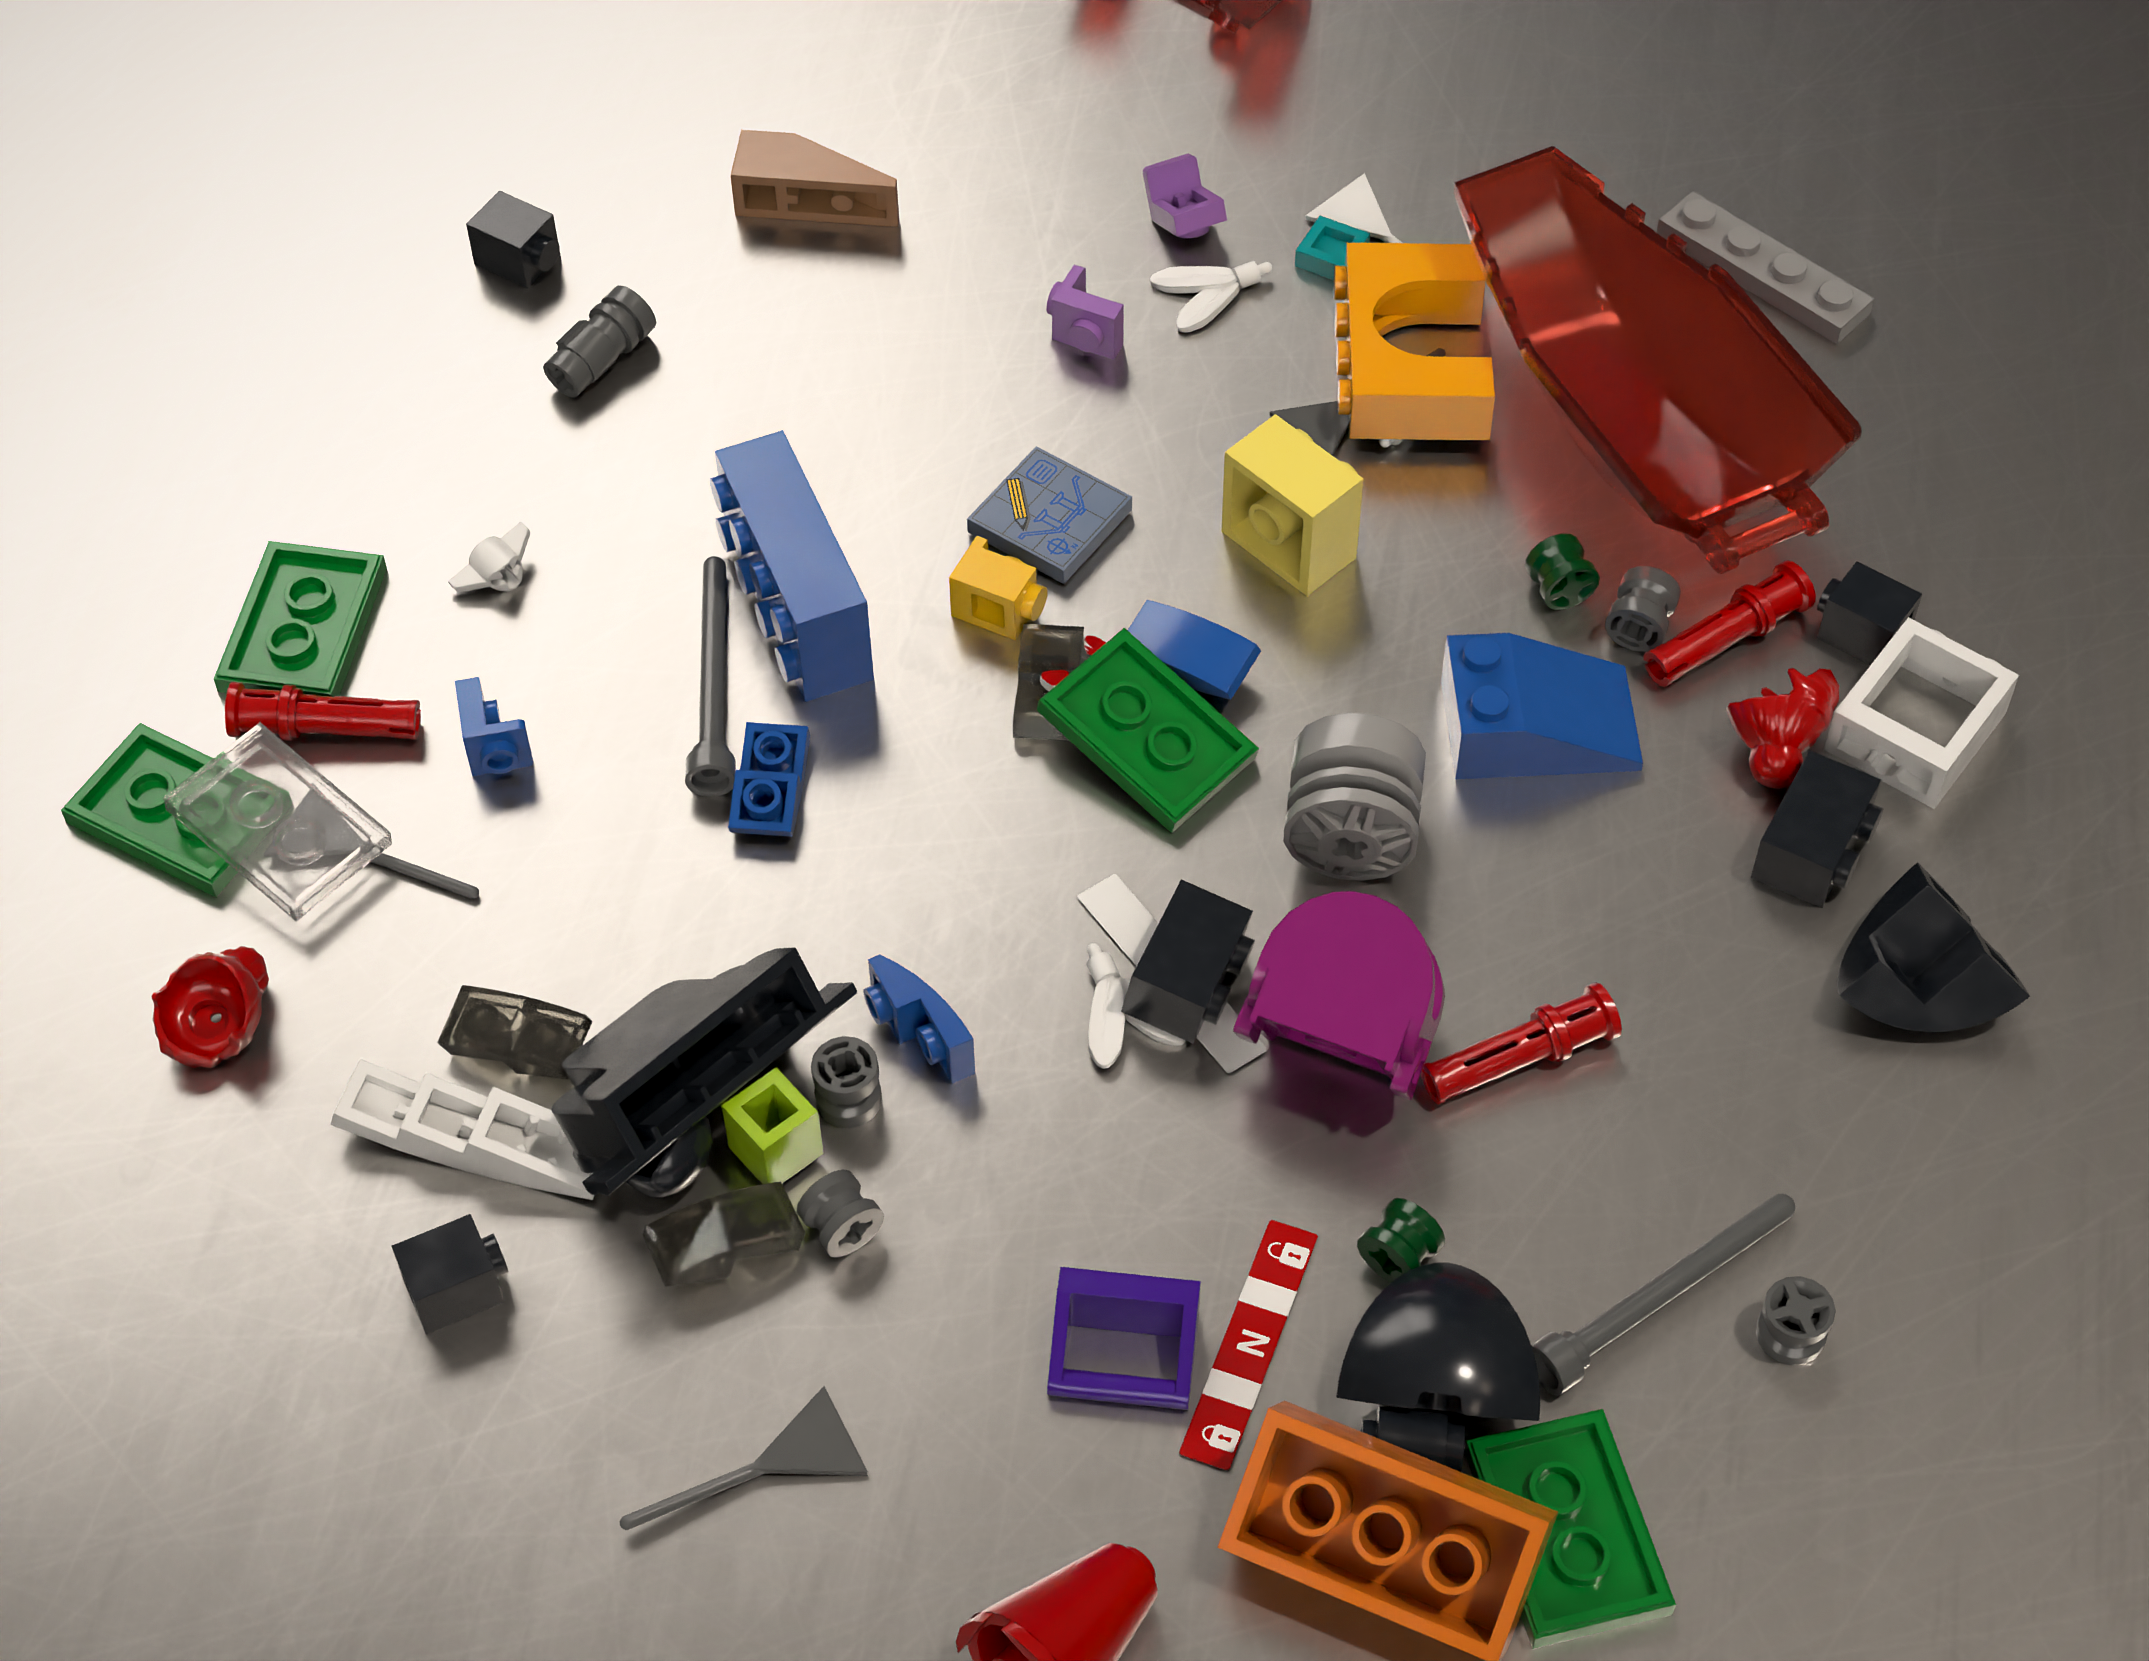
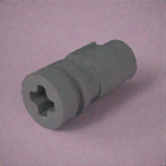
[543,285,657,398]

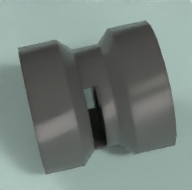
[1605,566,1681,652]
[811,1036,882,1129]

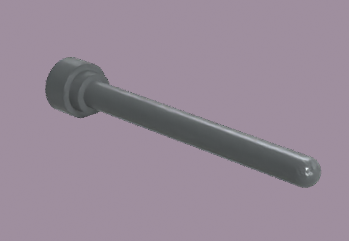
[685,556,736,797]
[1532,1194,1796,1396]

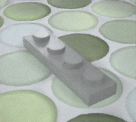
[1656,191,1874,344]

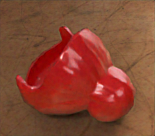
[1726,668,1839,789]
[151,946,269,1068]

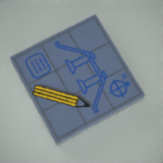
[967,446,1132,584]

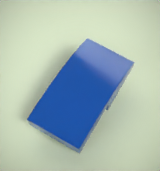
[1128,600,1261,700]
[728,722,811,837]
[863,954,976,1084]

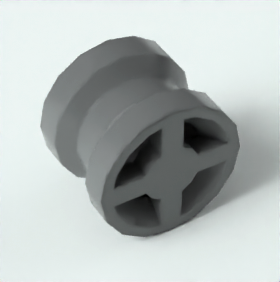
[796,1169,884,1258]
[1756,1276,1836,1365]

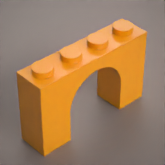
[1333,243,1495,440]

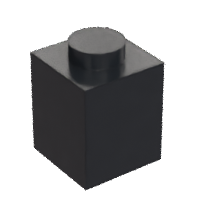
[466,190,561,289]
[1817,561,1922,665]
[391,1214,508,1335]

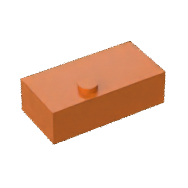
[1217,1400,1558,1661]

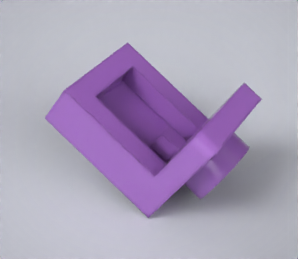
[1143,153,1227,238]
[1046,264,1124,360]

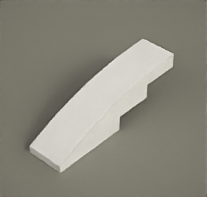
[330,1058,594,1200]

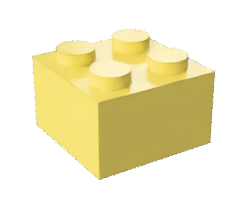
[1221,414,1364,597]

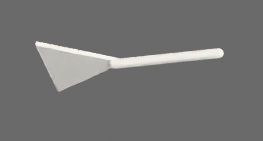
[1305,173,1403,243]

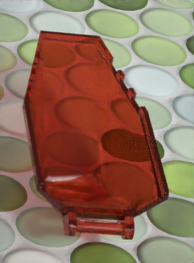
[1453,146,1862,574]

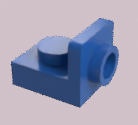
[454,677,533,777]

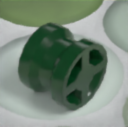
[1525,533,1600,610]
[1357,1198,1446,1283]

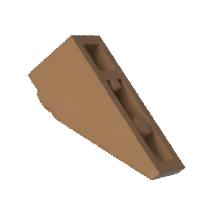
[730,129,899,227]

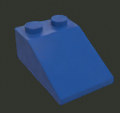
[1441,633,1643,780]

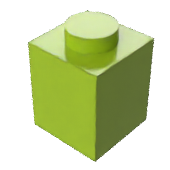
[721,1067,824,1192]

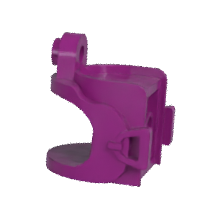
[1233,891,1445,1101]

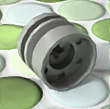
[1283,712,1426,881]

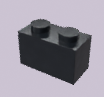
[1751,750,1884,908]
[1121,879,1255,1043]

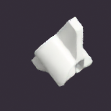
[448,521,531,593]

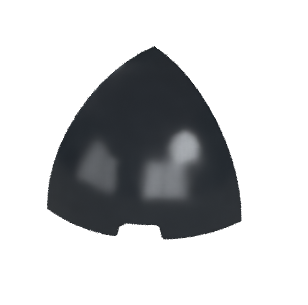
[1837,862,2030,1032]
[1336,1262,1540,1421]

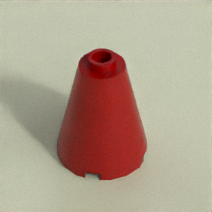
[956,1543,1158,1661]

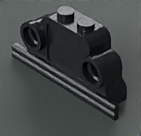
[551,947,857,1196]

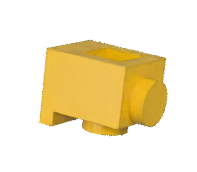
[949,536,1048,640]

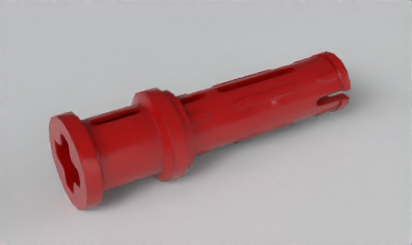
[1643,560,1816,687]
[224,682,421,741]
[1421,982,1622,1105]

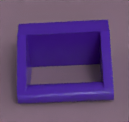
[1047,1267,1201,1410]

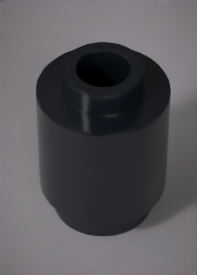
[1360,1406,1465,1472]

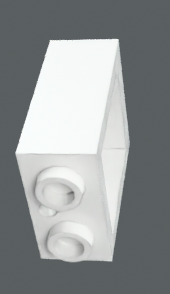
[1824,617,2019,809]

